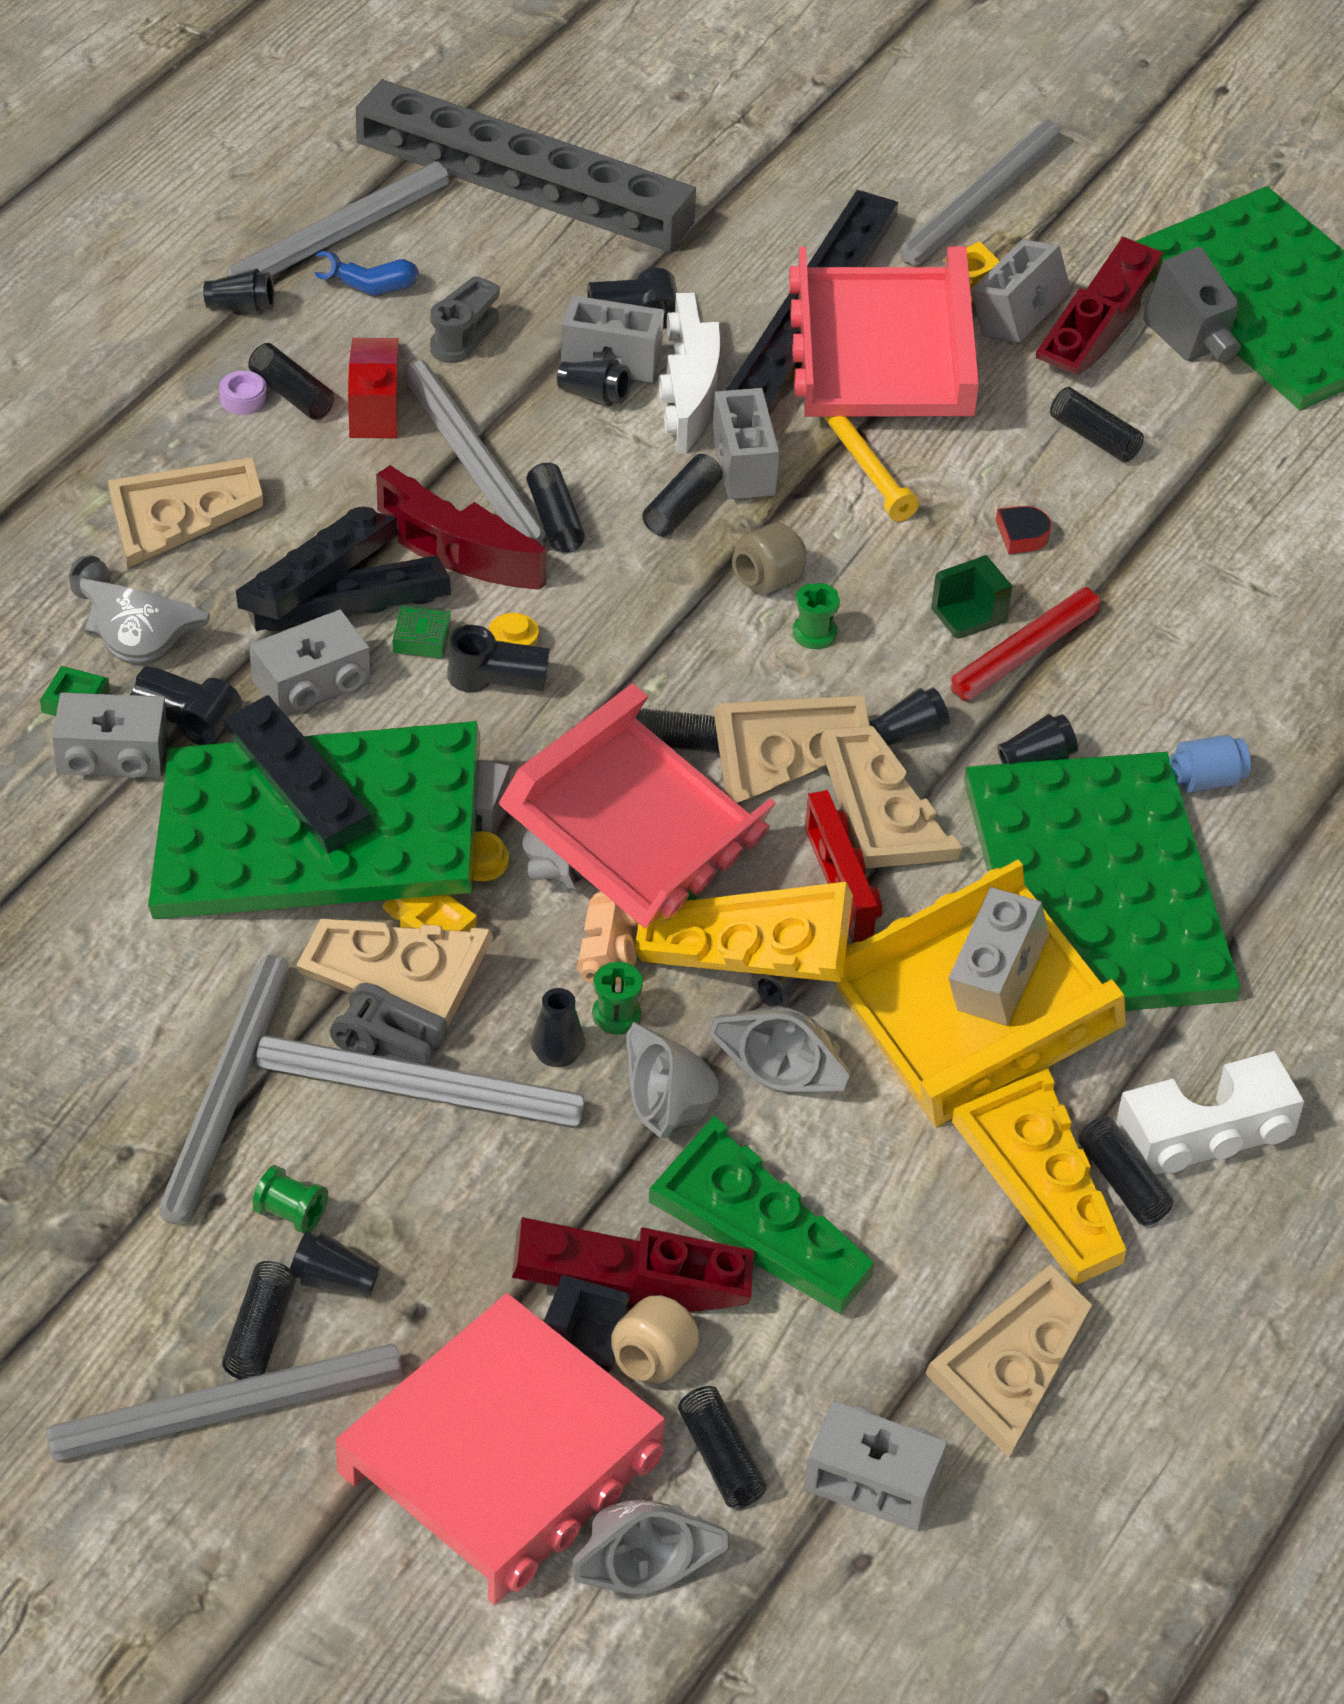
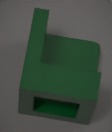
[931,555,1012,639]

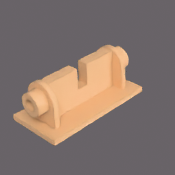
[577,889,639,989]

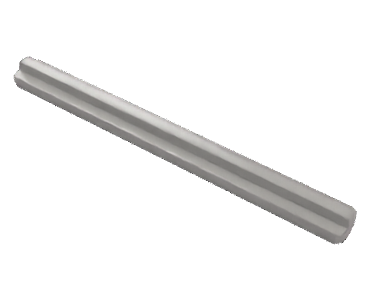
[900,119,1061,267]
[227,162,449,276]
[404,360,546,546]
[159,954,289,1226]
[256,1035,585,1127]
[46,1344,402,1461]

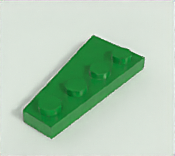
[649,1115,874,1315]

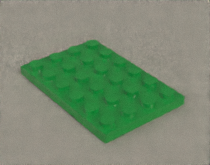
[1135,186,1344,410]
[148,721,481,919]
[964,752,1241,1011]

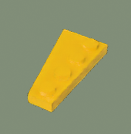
[634,882,853,982]
[952,1068,1126,1286]

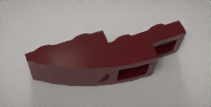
[1036,236,1163,375]
[376,465,546,590]
[512,1217,754,1312]

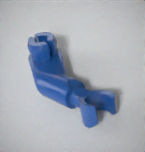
[315,251,419,296]

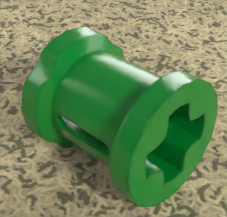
[793,583,840,649]
[592,962,643,1035]
[252,1165,329,1234]

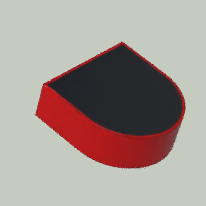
[996,506,1051,554]

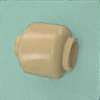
[611,1295,699,1384]

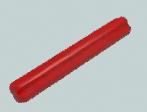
[950,587,1101,701]

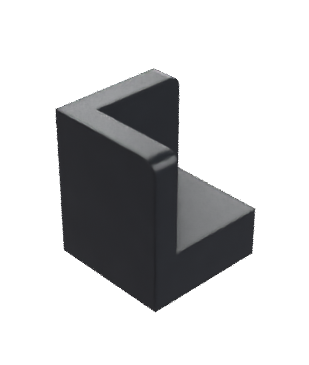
[544,1275,630,1373]

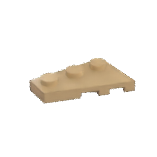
[108,457,263,569]
[713,695,869,805]
[820,726,963,868]
[296,919,493,1029]
[925,1264,1092,1458]

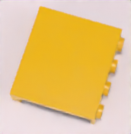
[835,859,1126,1128]

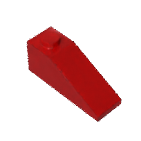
[348,338,399,439]

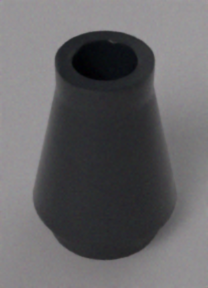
[203,268,274,315]
[557,359,630,406]
[870,687,950,746]
[997,714,1078,765]
[530,988,585,1067]
[289,1231,381,1299]

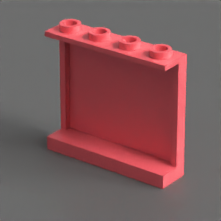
[789,246,979,417]
[498,683,776,929]
[336,1293,665,1605]

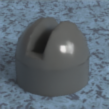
[69,555,110,599]

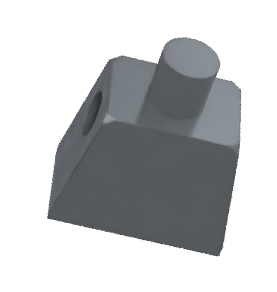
[1143,246,1241,363]

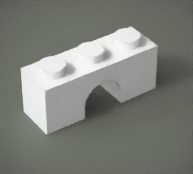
[1116,1051,1304,1176]

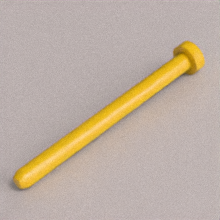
[799,367,919,522]

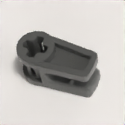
[430,276,500,363]
[329,983,447,1066]

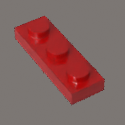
[805,790,882,943]

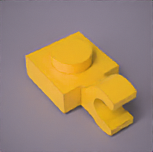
[383,895,477,932]

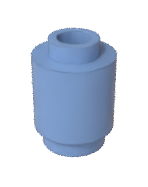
[1170,735,1251,793]

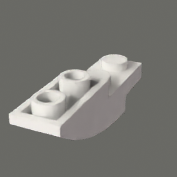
[659,293,720,454]

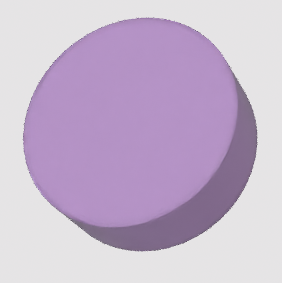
[219,371,267,415]

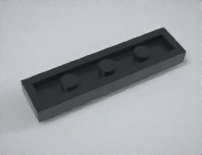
[236,507,398,620]
[247,555,451,631]
[223,695,374,854]

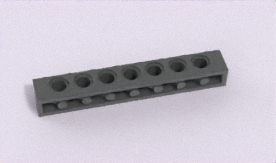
[356,79,696,252]

